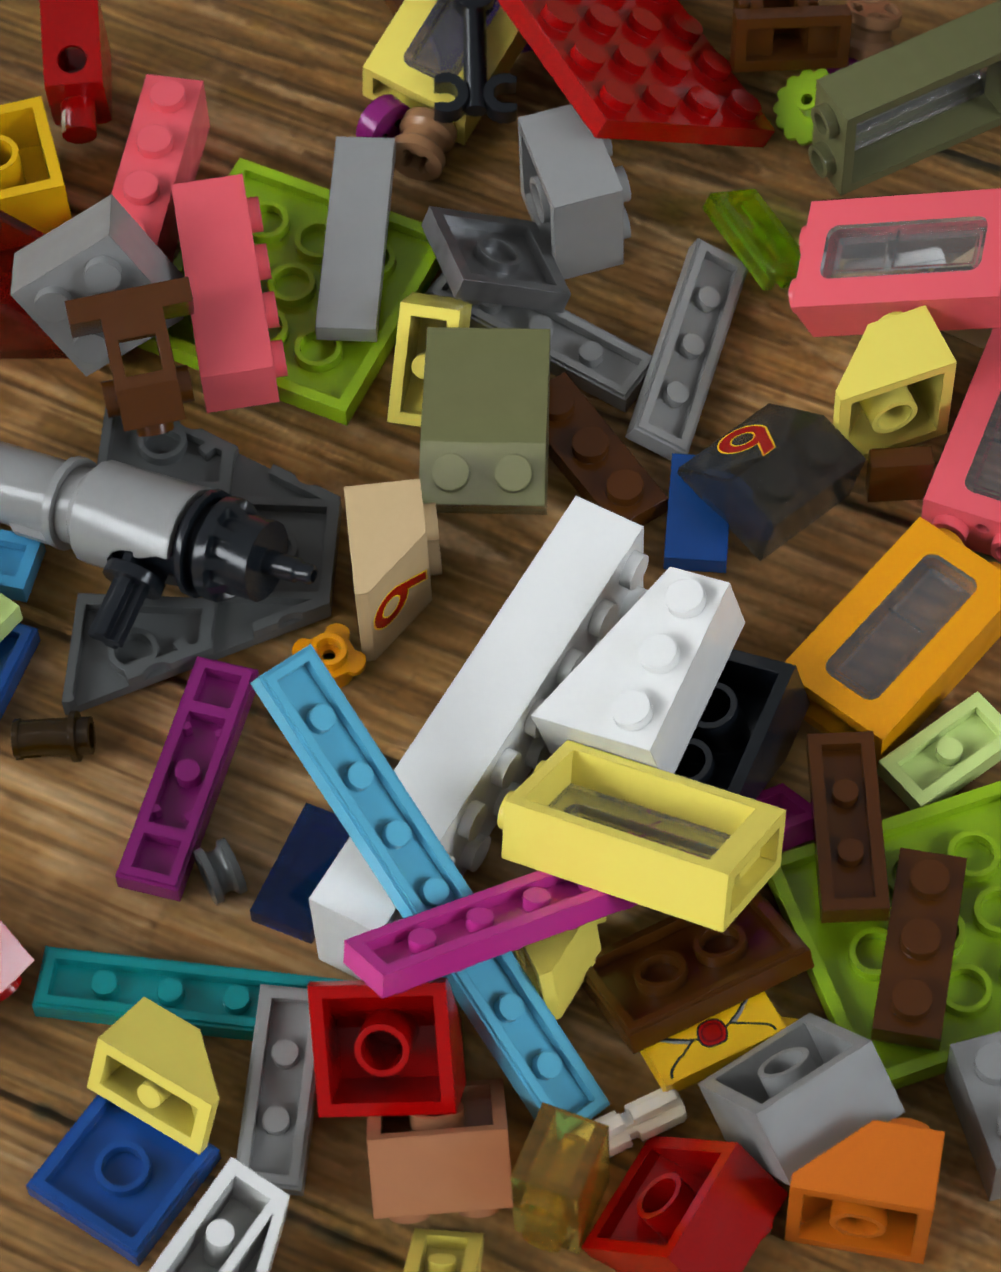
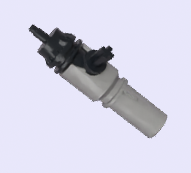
[0,441,318,649]

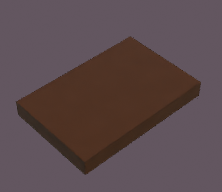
[581,892,814,1054]

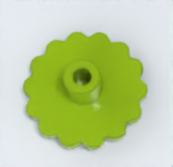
[773,68,829,146]

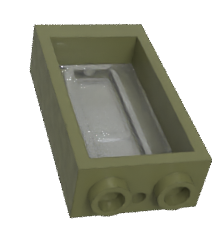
[808,0,1001,196]

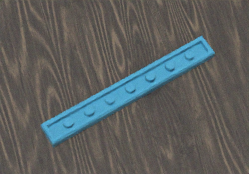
[250,644,611,1145]

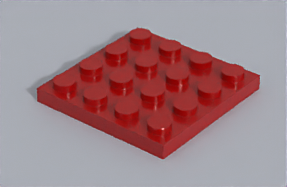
[497,0,776,148]

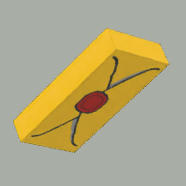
[639,991,786,1092]

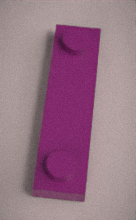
[115,656,259,902]

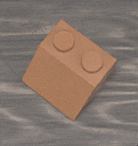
[367,1078,514,1224]

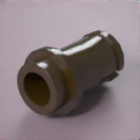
[11,710,96,762]

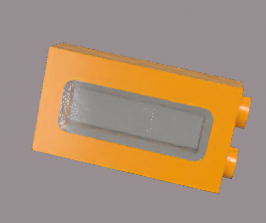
[785,517,1001,769]

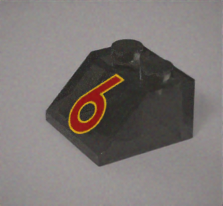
[677,403,866,561]

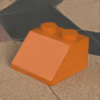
[784,1118,945,1264]

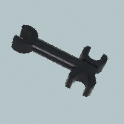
[434,0,517,124]

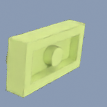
[877,691,1001,810]

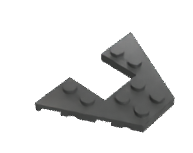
[62,407,342,715]

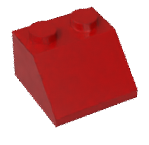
[307,977,466,1118]
[581,1136,788,1272]

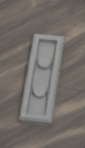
[236,984,317,1196]

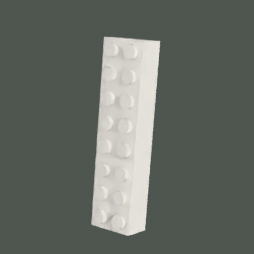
[309,496,649,980]

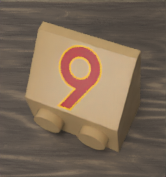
[344,479,442,661]

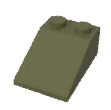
[419,327,551,515]

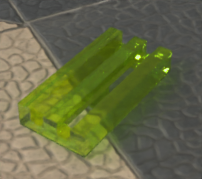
[702,189,801,291]

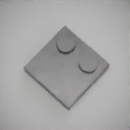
[421,206,571,313]

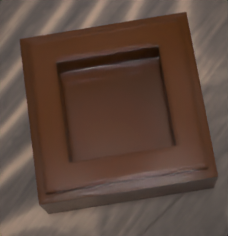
[865,446,934,503]

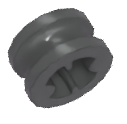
[193,838,248,905]

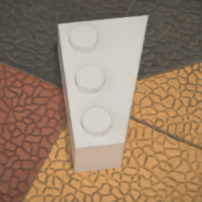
[531,566,745,774]
[149,1157,290,1272]

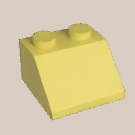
[829,305,957,471]

